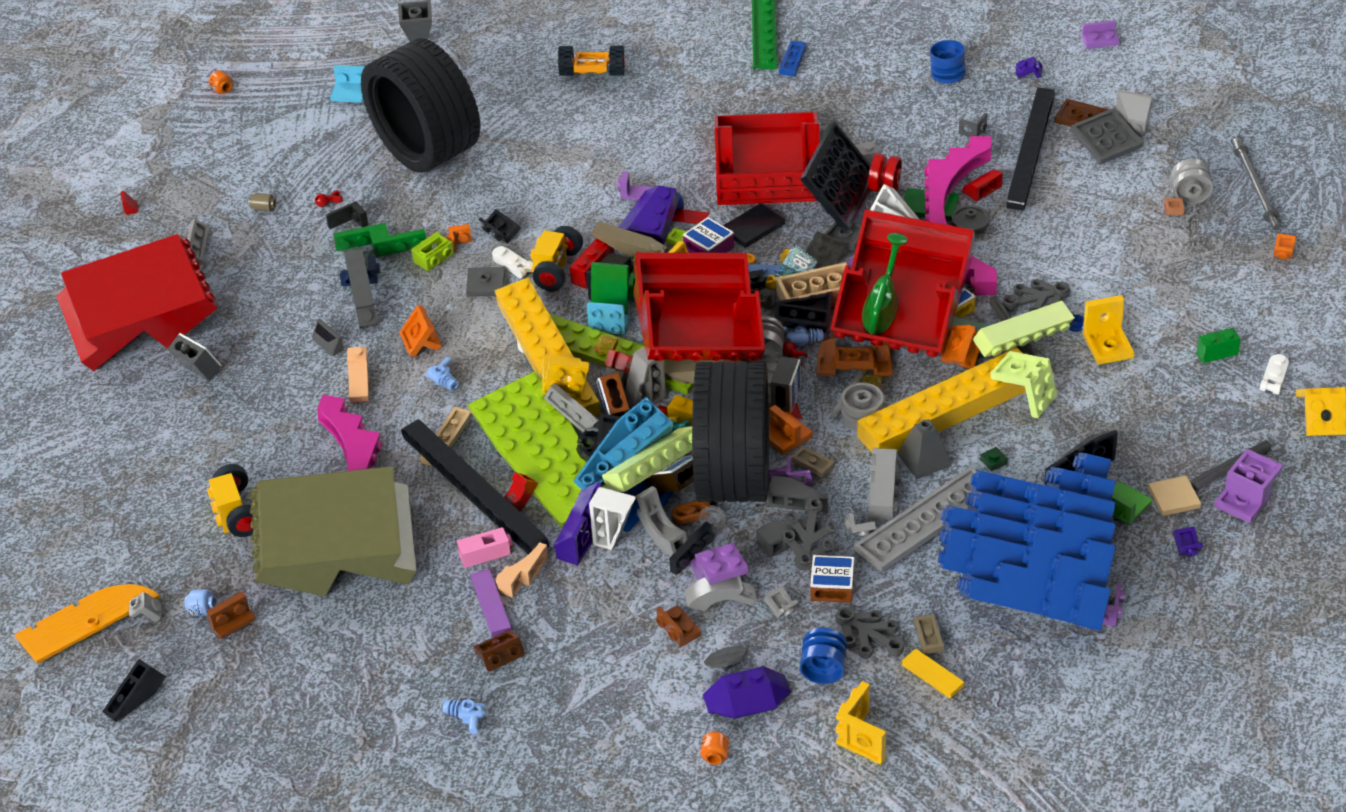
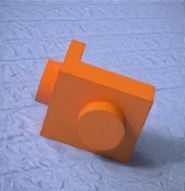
[1273,234,1296,260]

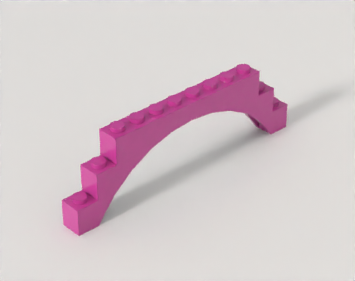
[924,136,997,295]
[317,395,383,471]

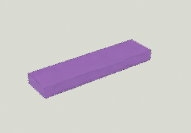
[470,569,512,637]

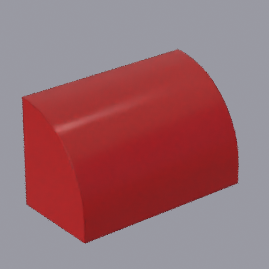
[962,169,1003,202]

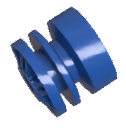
[930,40,966,83]
[800,628,847,684]

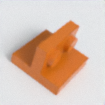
[399,305,442,357]
[941,325,979,370]
[769,405,813,455]

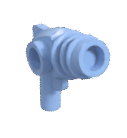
[784,326,823,346]
[425,357,459,391]
[443,699,486,734]

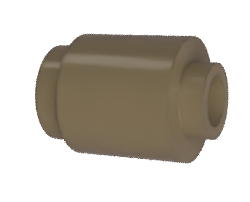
[249,193,276,211]

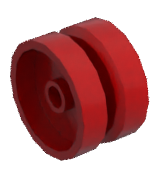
[868,153,902,192]

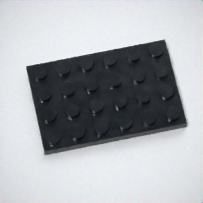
[800,121,871,232]

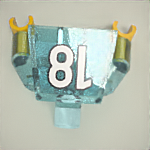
[765,244,817,290]

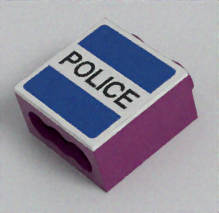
[683,217,734,253]

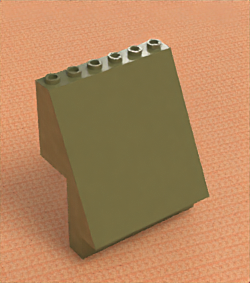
[250,466,417,596]

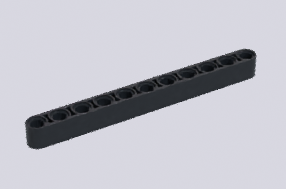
[1006,87,1055,211]
[401,419,549,555]

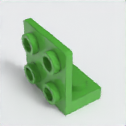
[1111,482,1152,525]

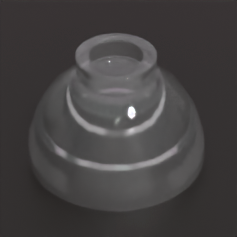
[699,505,726,533]

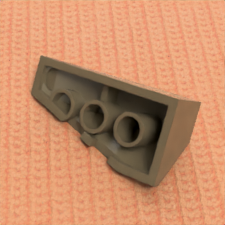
[590,221,667,259]

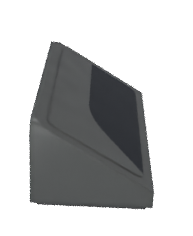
[312,319,344,356]

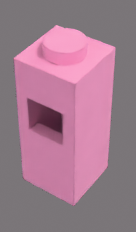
[457,527,512,568]

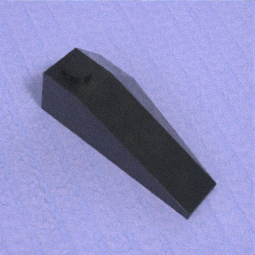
[1044,430,1118,485]

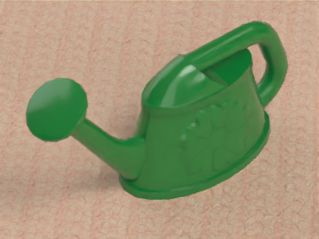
[862,233,908,335]

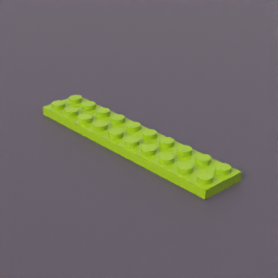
[550,314,693,395]

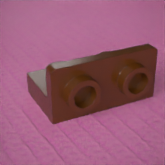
[473,630,525,672]

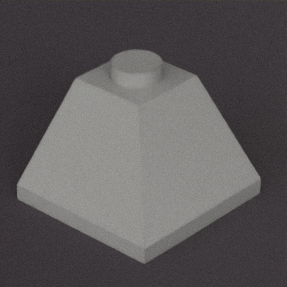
[1116,90,1153,136]

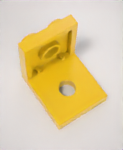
[1083,295,1134,365]
[542,354,589,398]
[1296,387,1346,436]
[836,681,886,765]

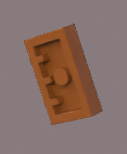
[206,591,256,639]
[656,605,701,647]

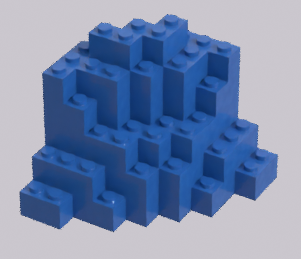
[938,453,1116,631]

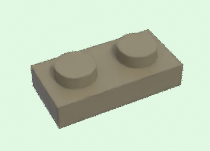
[791,445,835,478]
[913,614,944,654]

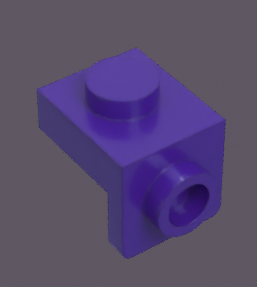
[1015,56,1043,78]
[1173,526,1203,557]

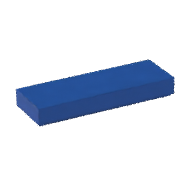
[779,41,807,76]

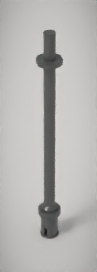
[1231,135,1280,230]

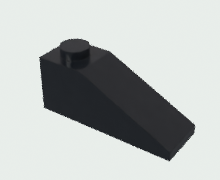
[102,659,167,722]

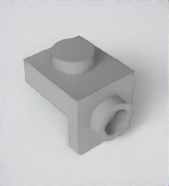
[844,513,876,536]
[763,586,799,619]
[129,592,162,622]

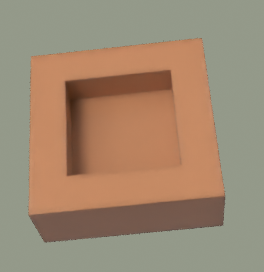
[1164,198,1185,215]

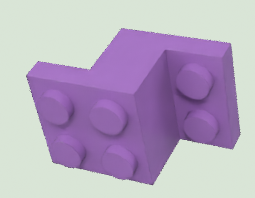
[1214,449,1283,523]
[690,543,748,585]

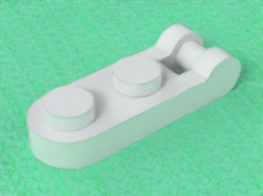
[492,246,533,279]
[1260,354,1289,395]

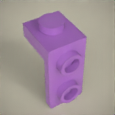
[617,171,653,200]
[1102,582,1125,626]

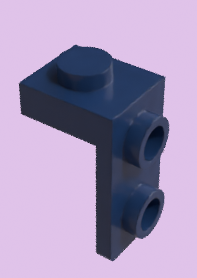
[339,256,381,286]

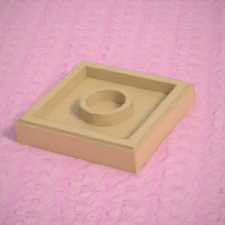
[1148,476,1201,516]

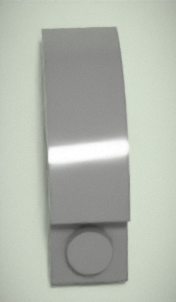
[685,576,757,612]

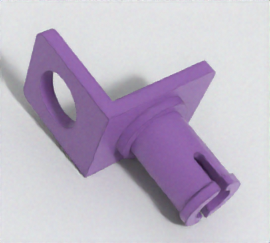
[768,456,813,486]

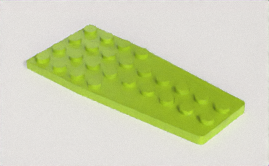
[468,371,607,527]

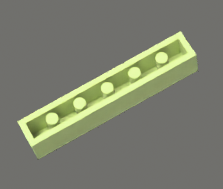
[972,301,1074,357]
[602,426,693,492]

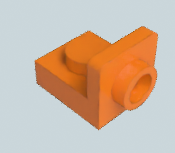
[446,224,472,251]

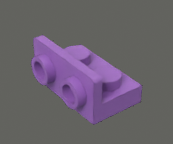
[1082,20,1119,49]

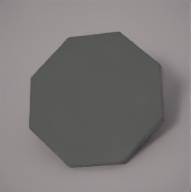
[704,645,748,671]

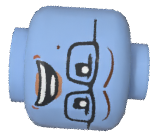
[185,589,217,616]

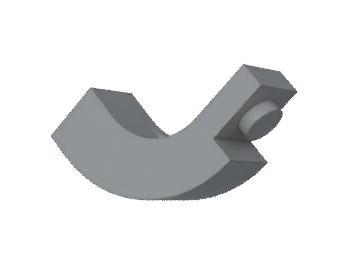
[636,486,688,556]

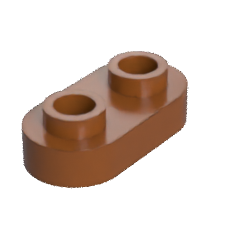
[672,500,711,525]

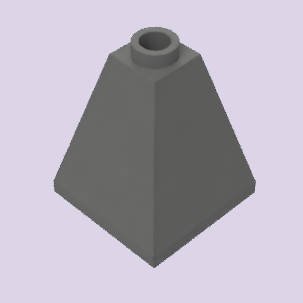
[398,0,432,42]
[898,419,951,479]

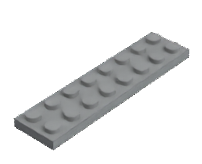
[854,467,976,572]

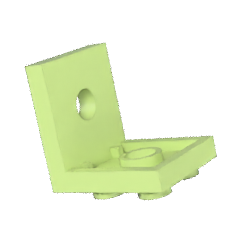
[990,351,1057,418]

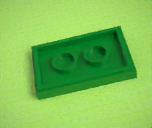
[904,188,959,221]
[591,262,629,315]

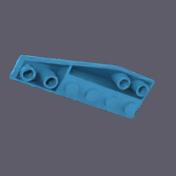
[574,397,673,490]

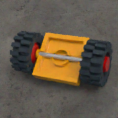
[558,45,625,76]

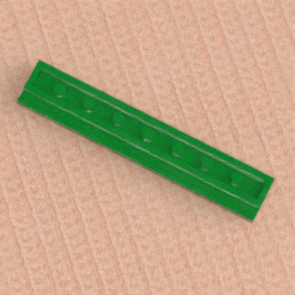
[752,0,777,70]

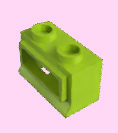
[411,231,454,271]

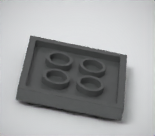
[1070,108,1144,164]

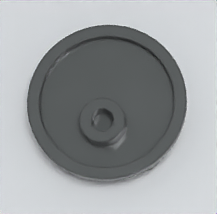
[952,205,990,233]

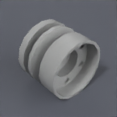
[748,316,784,363]

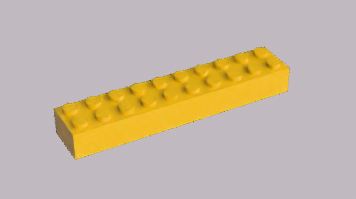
[494,277,601,417]
[857,348,1026,452]

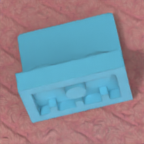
[330,65,365,103]
[587,302,629,335]

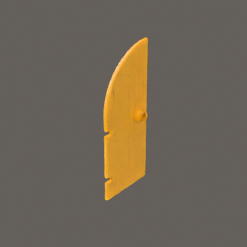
[14,584,160,664]

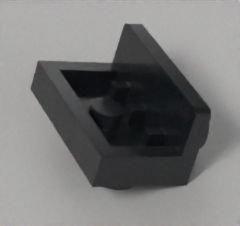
[478,209,521,244]

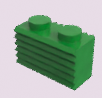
[1196,328,1241,363]

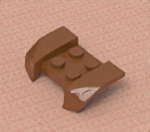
[816,337,893,376]

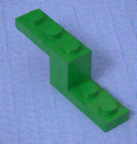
[333,223,426,257]

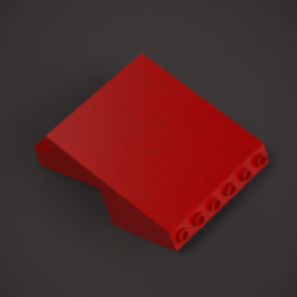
[714,112,819,205]
[830,209,975,358]
[56,234,217,372]
[633,252,765,361]

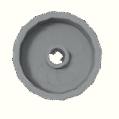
[1170,159,1213,205]
[841,383,884,431]

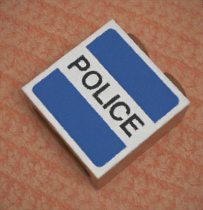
[595,373,629,416]
[810,555,854,603]

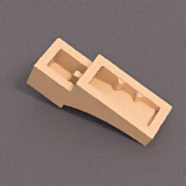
[347,346,369,403]
[496,542,548,598]

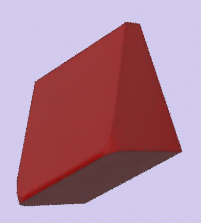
[120,191,138,215]

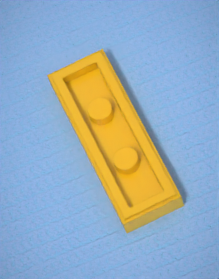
[902,649,964,699]

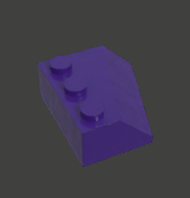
[619,185,679,245]
[554,482,601,566]

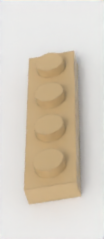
[420,406,472,466]

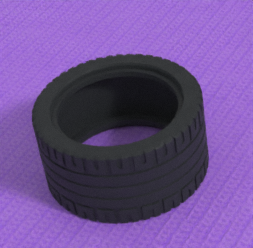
[361,38,481,173]
[692,362,769,502]

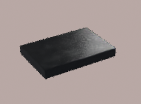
[723,203,785,248]

